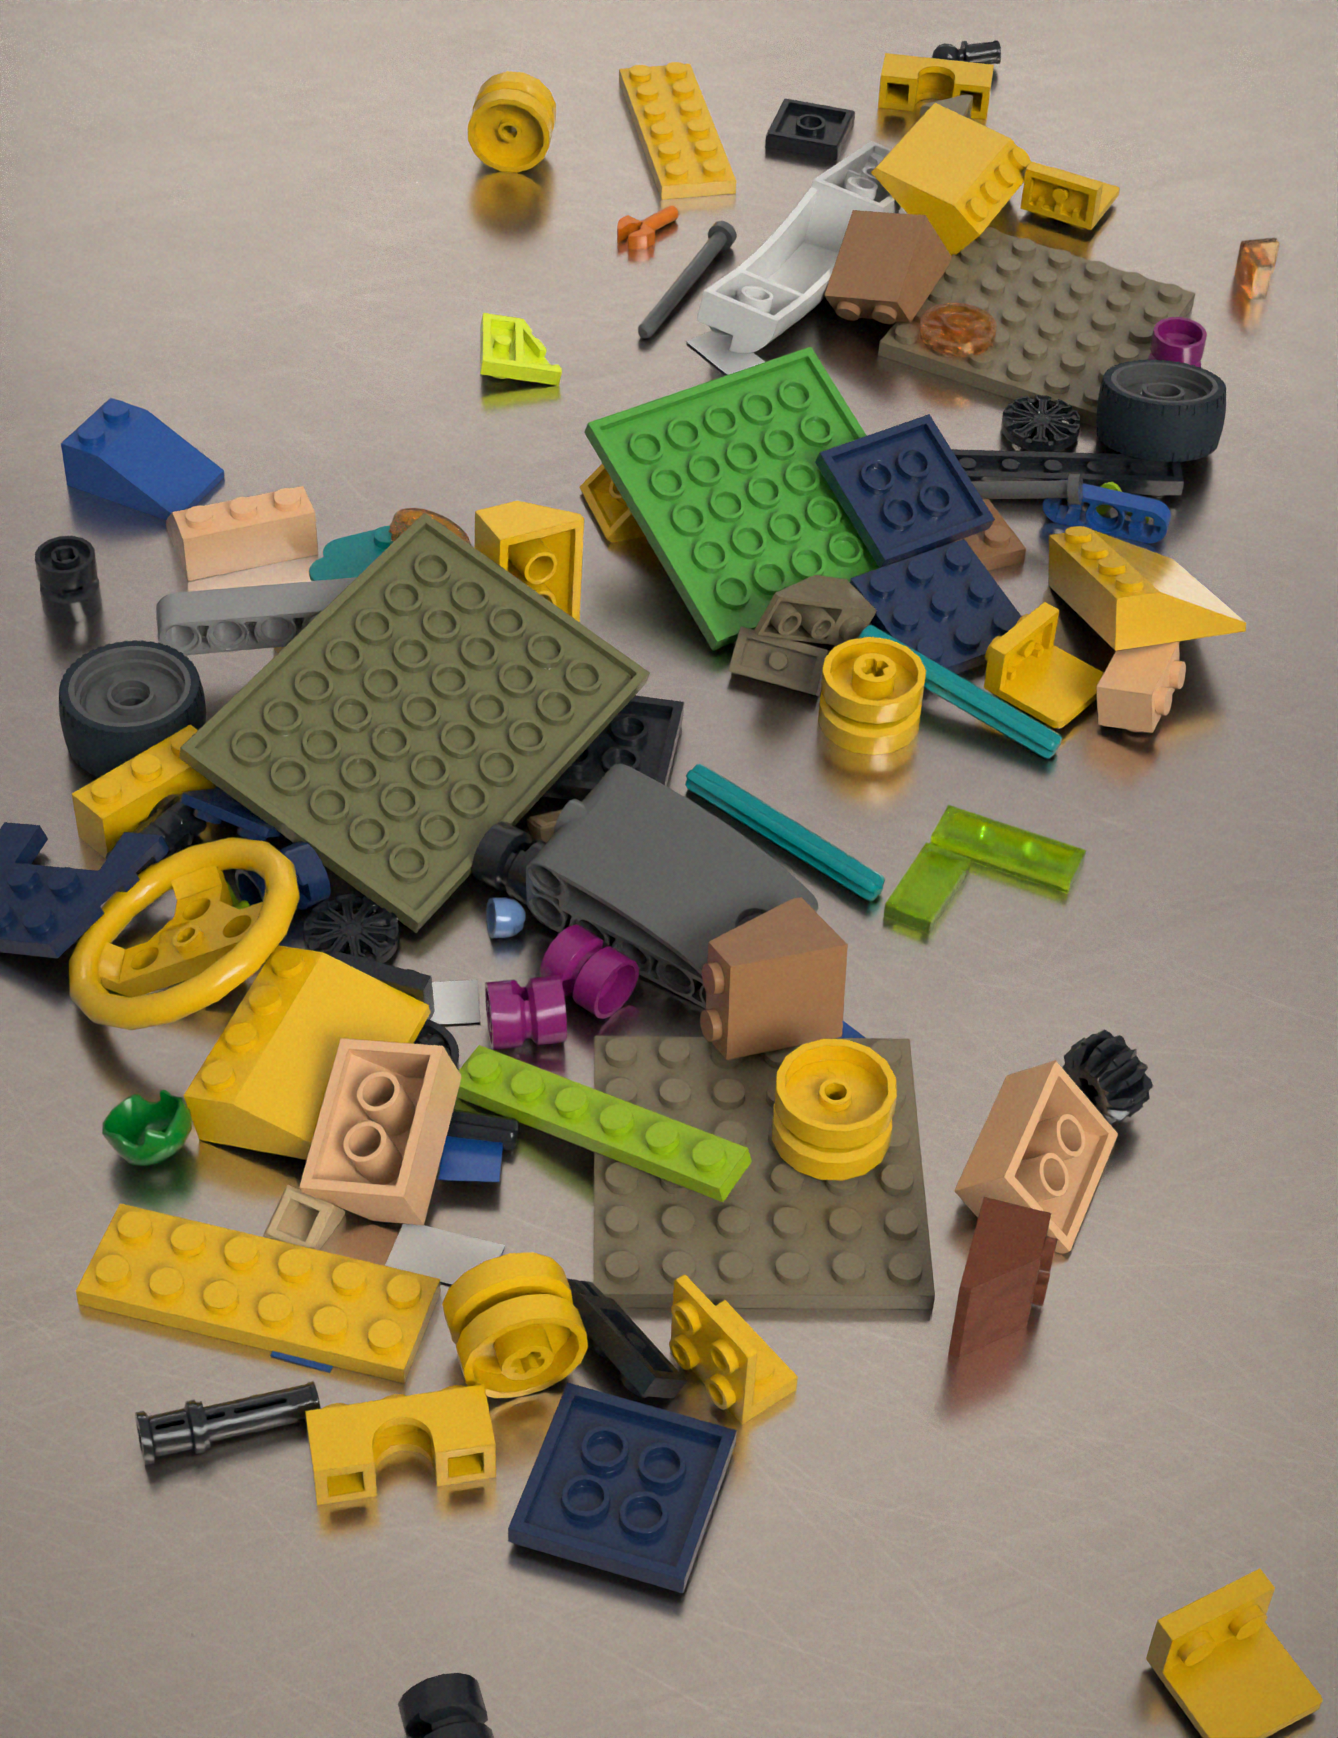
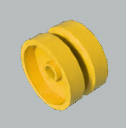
[468,71,556,173]
[818,637,926,755]
[772,1038,897,1181]
[442,1252,588,1398]

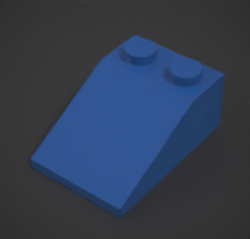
[61,398,225,521]

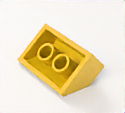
[474,501,584,622]

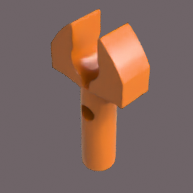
[617,205,679,249]

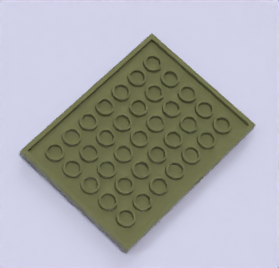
[179,512,650,933]

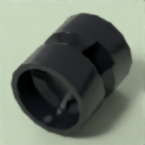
[35,536,102,623]
[472,821,547,906]
[398,1673,494,1738]

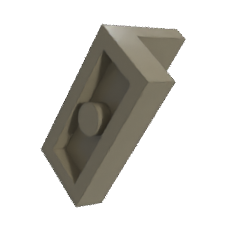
[728,627,830,697]

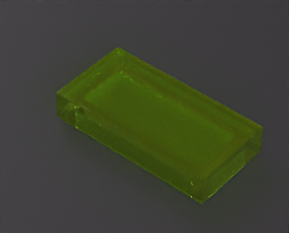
[884,842,971,934]

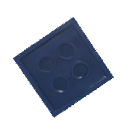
[815,414,995,568]
[850,539,1022,674]
[508,1382,737,1593]

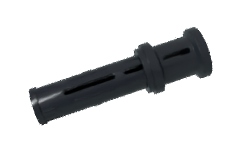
[135,1381,321,1466]

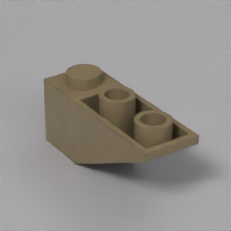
[754,575,877,645]

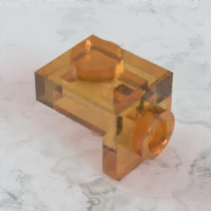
[1234,237,1280,301]

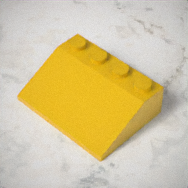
[871,103,1031,256]
[1048,526,1246,651]
[183,945,431,1160]

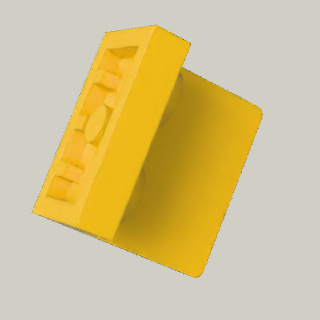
[1020,162,1120,230]
[669,1274,798,1425]
[1146,1568,1323,1738]

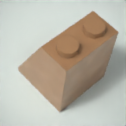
[824,210,952,324]
[700,897,848,1060]

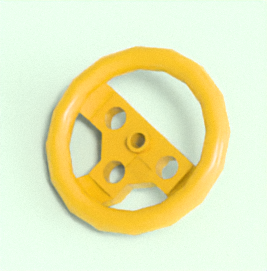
[69,837,300,1030]

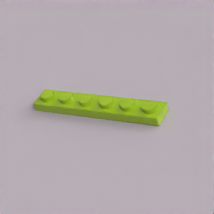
[457,1045,752,1202]

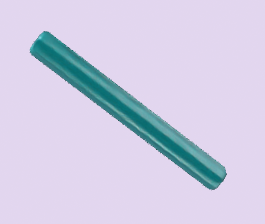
[859,625,1062,759]
[685,764,885,901]

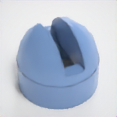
[486,898,525,938]

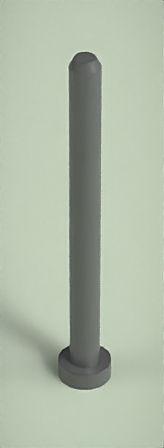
[638,221,737,338]
[971,474,1083,505]

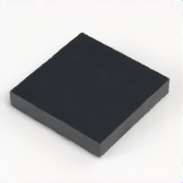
[765,98,855,160]

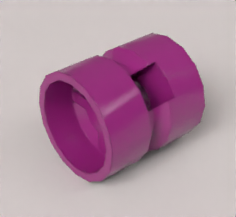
[1148,317,1207,367]
[540,924,639,1019]
[485,975,567,1050]

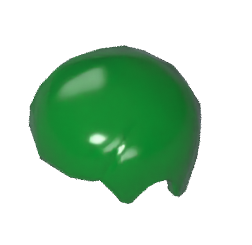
[102,1090,192,1166]

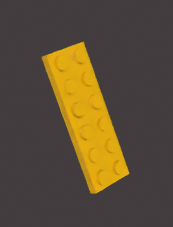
[619,62,736,200]
[76,1203,441,1384]

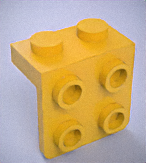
[984,602,1104,728]

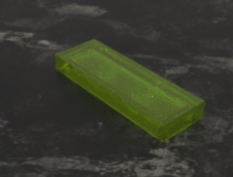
[930,805,1086,894]

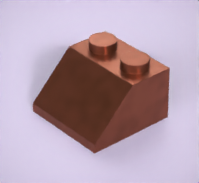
[948,1197,1058,1357]

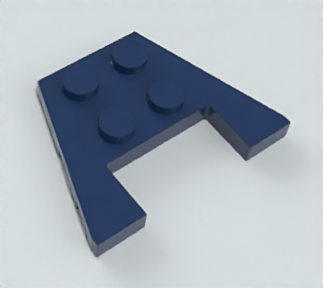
[0,822,169,958]

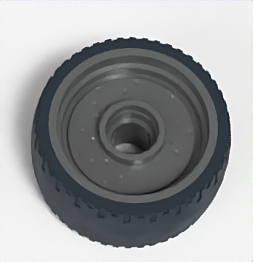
[1096,359,1226,462]
[59,640,206,778]

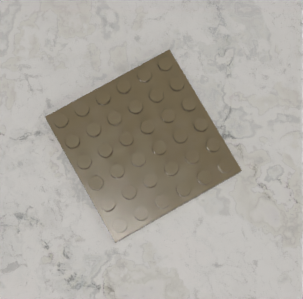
[878,227,1195,427]
[593,1036,935,1309]

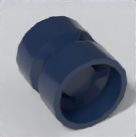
[235,841,331,911]

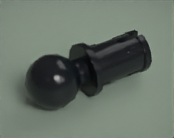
[932,40,1001,64]

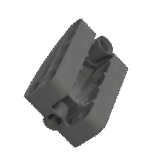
[526,764,819,1009]

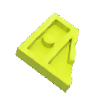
[480,313,562,386]

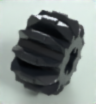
[1062,1029,1153,1124]

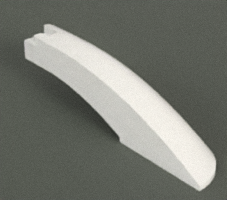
[696,141,901,353]

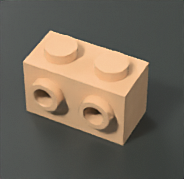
[1097,642,1186,733]

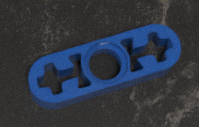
[1043,483,1171,543]

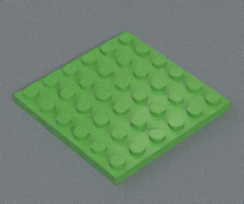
[584,347,879,650]

